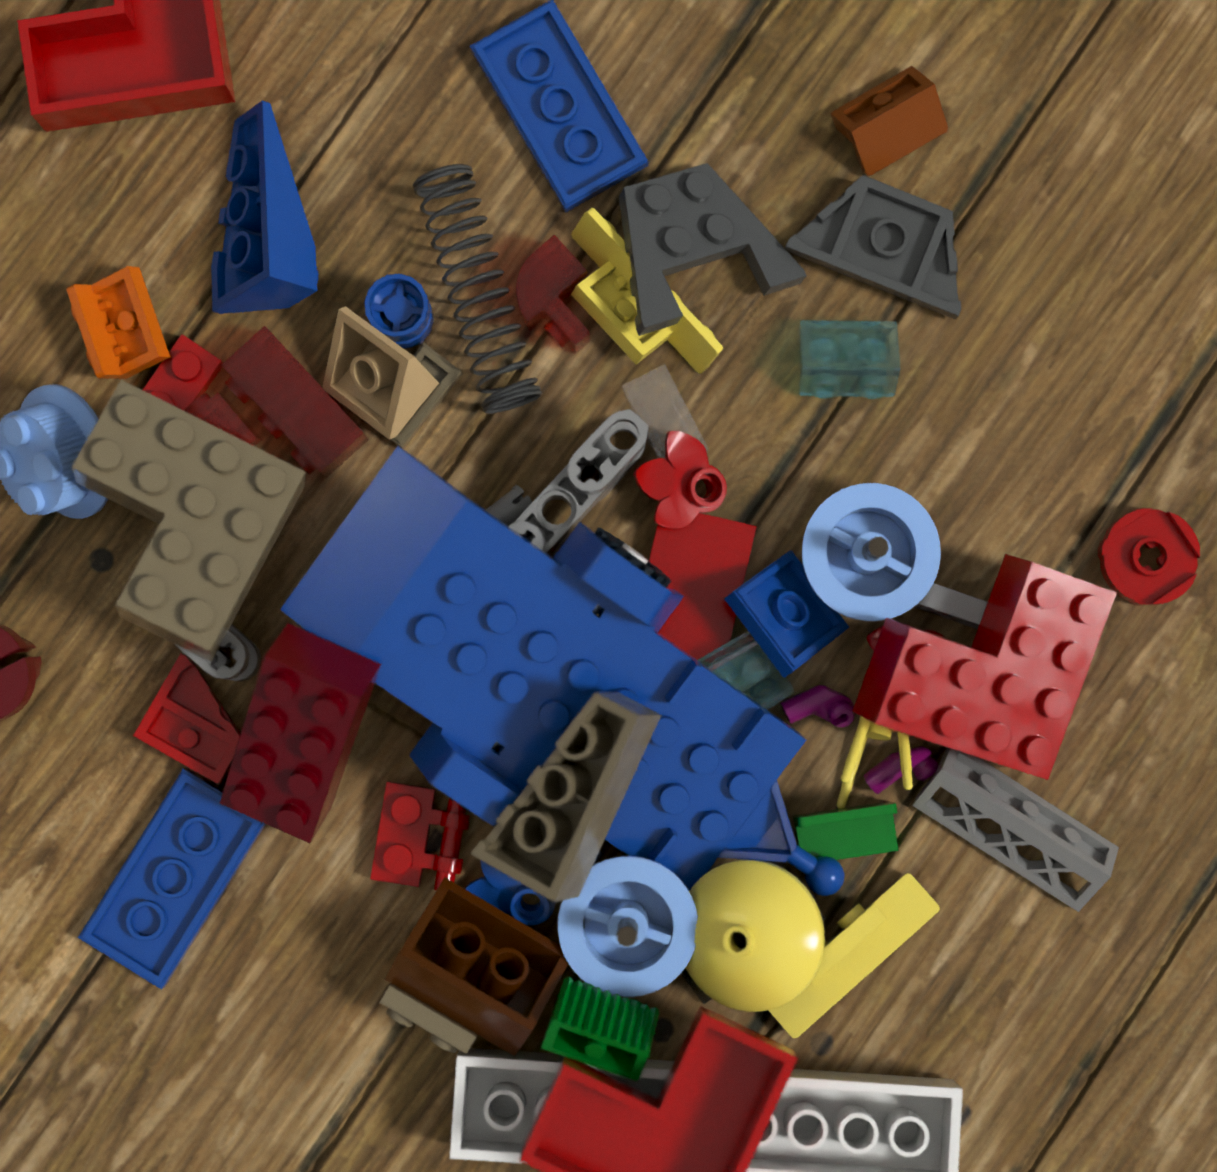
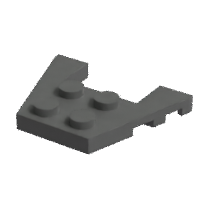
[619,163,807,336]

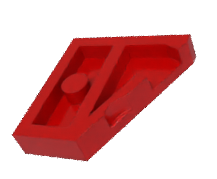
[133,653,241,784]

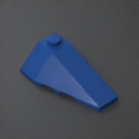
[211,100,319,314]

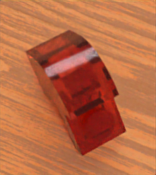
[516,235,590,353]

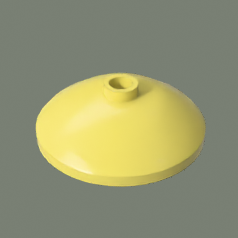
[685,859,825,1012]

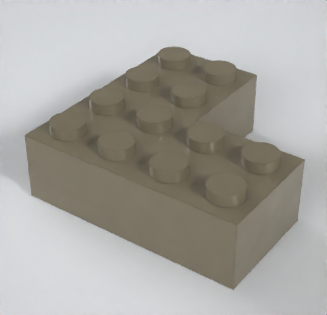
[71,380,306,662]

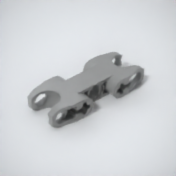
[508,409,649,555]

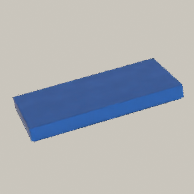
[470,0,649,212]
[78,768,266,989]

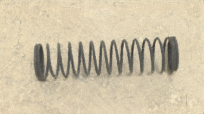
[413,164,542,414]

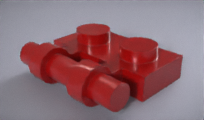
[370,781,471,890]

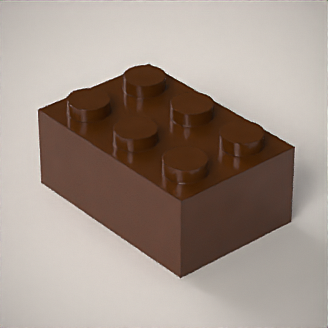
[384,877,568,1056]

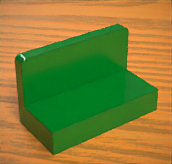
[793,801,899,860]

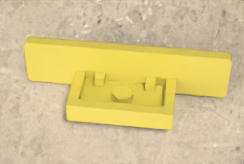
[571,208,723,374]
[768,873,940,1039]

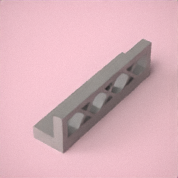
[912,748,1119,912]

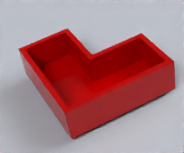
[17,0,235,132]
[852,554,1117,780]
[519,1006,798,1172]

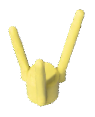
[836,716,913,809]

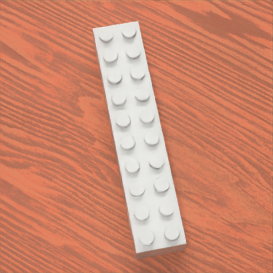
[450,1048,963,1172]

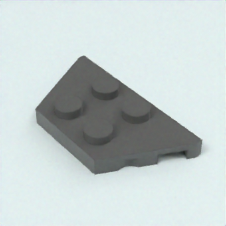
[785,175,961,320]

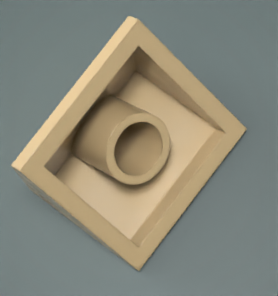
[322,306,439,440]

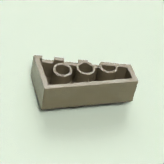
[470,692,661,902]

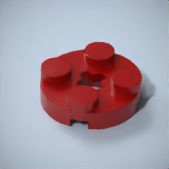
[1098,508,1200,606]

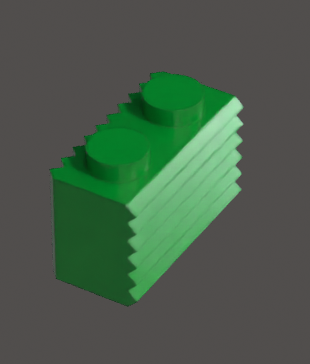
[541,977,660,1082]

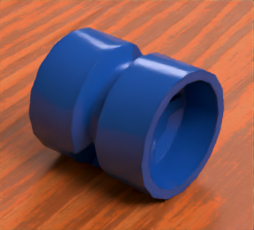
[364,274,434,349]

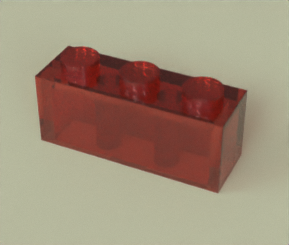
[221,326,369,478]

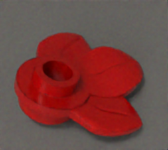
[634,430,727,529]

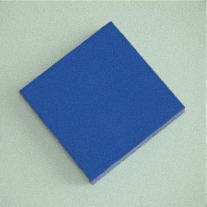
[724,550,849,678]

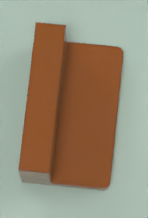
[830,66,948,176]

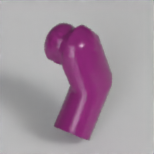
[780,685,856,728]
[864,746,938,794]

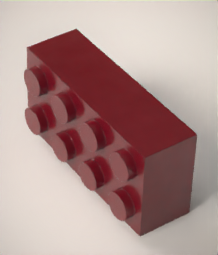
[220,623,381,843]

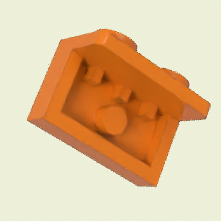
[67,266,170,379]

